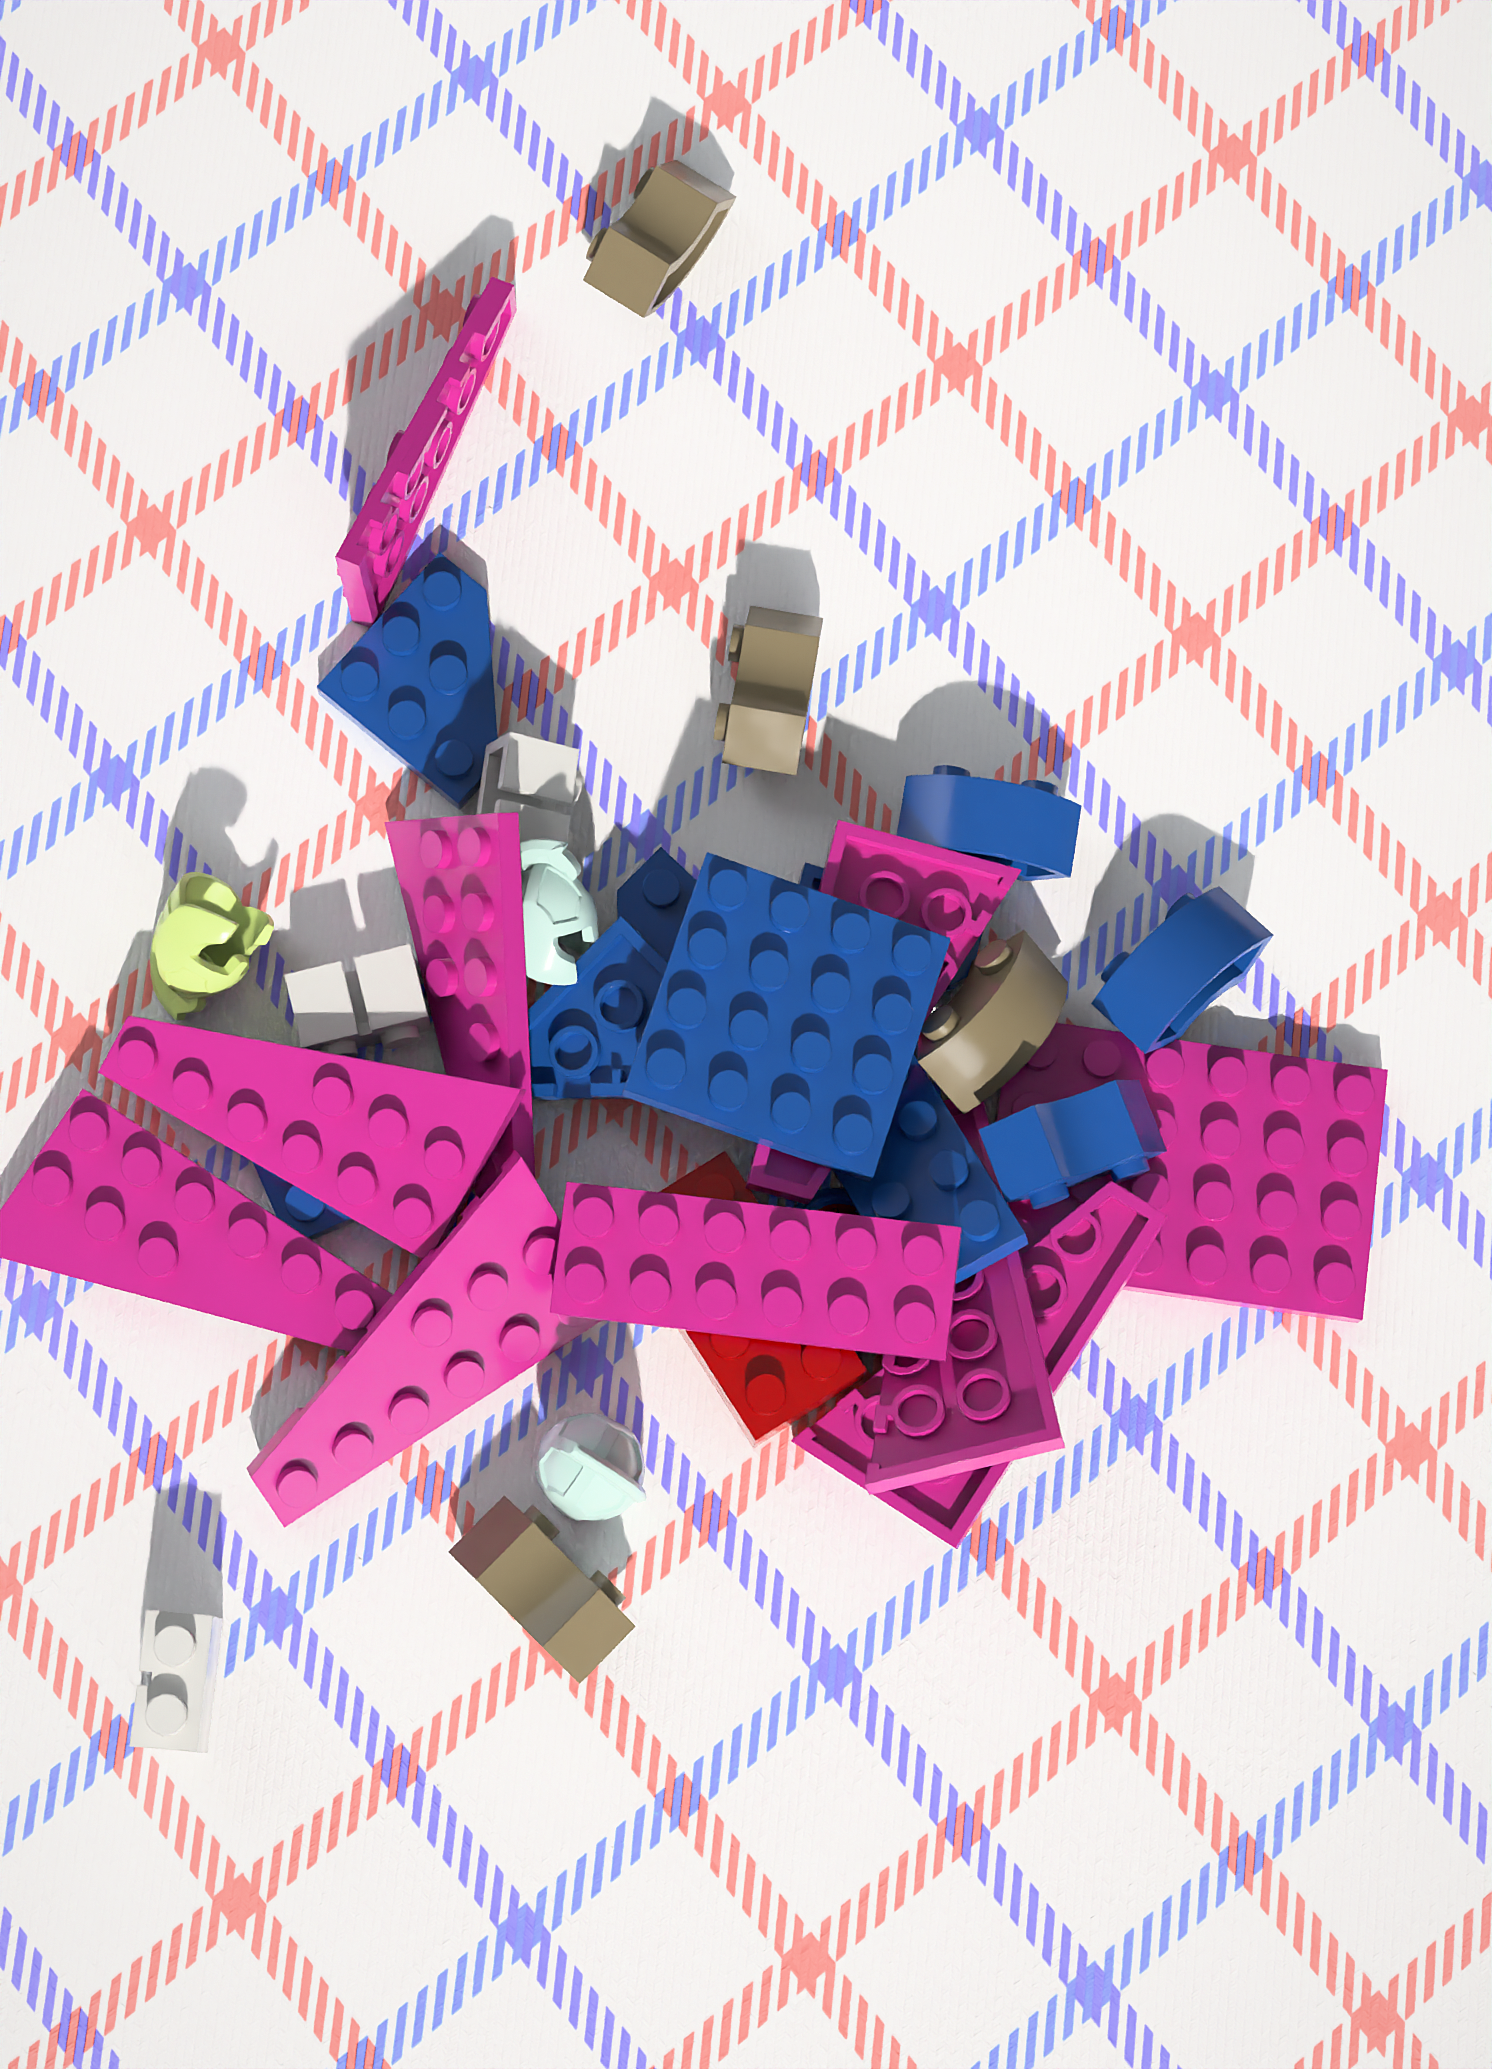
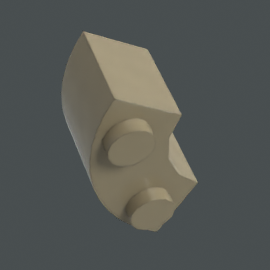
[583,160,737,318]
[713,606,824,775]
[918,929,1068,1114]
[448,1495,636,1684]

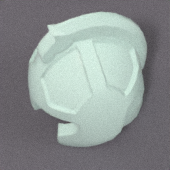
[520,839,599,985]
[535,1413,647,1521]

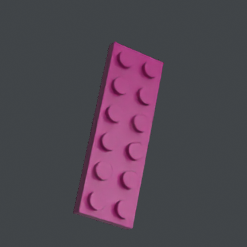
[549,1182,962,1362]

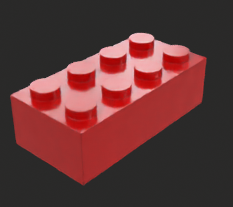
[659,1151,867,1449]

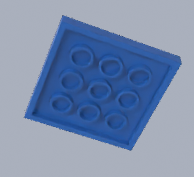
[621,852,951,1182]

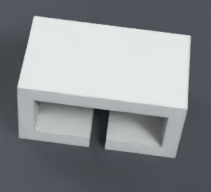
[476,732,582,854]
[284,943,432,1057]
[129,1610,223,1753]

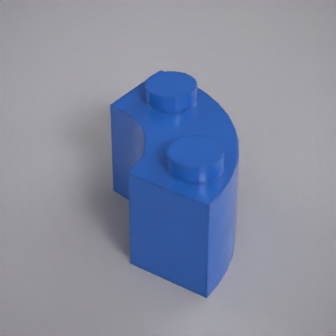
[896,765,1082,882]
[1091,886,1274,1054]
[978,1080,1167,1209]

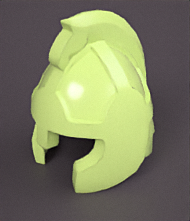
[150,872,274,1020]

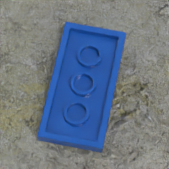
[832,1054,1028,1285]

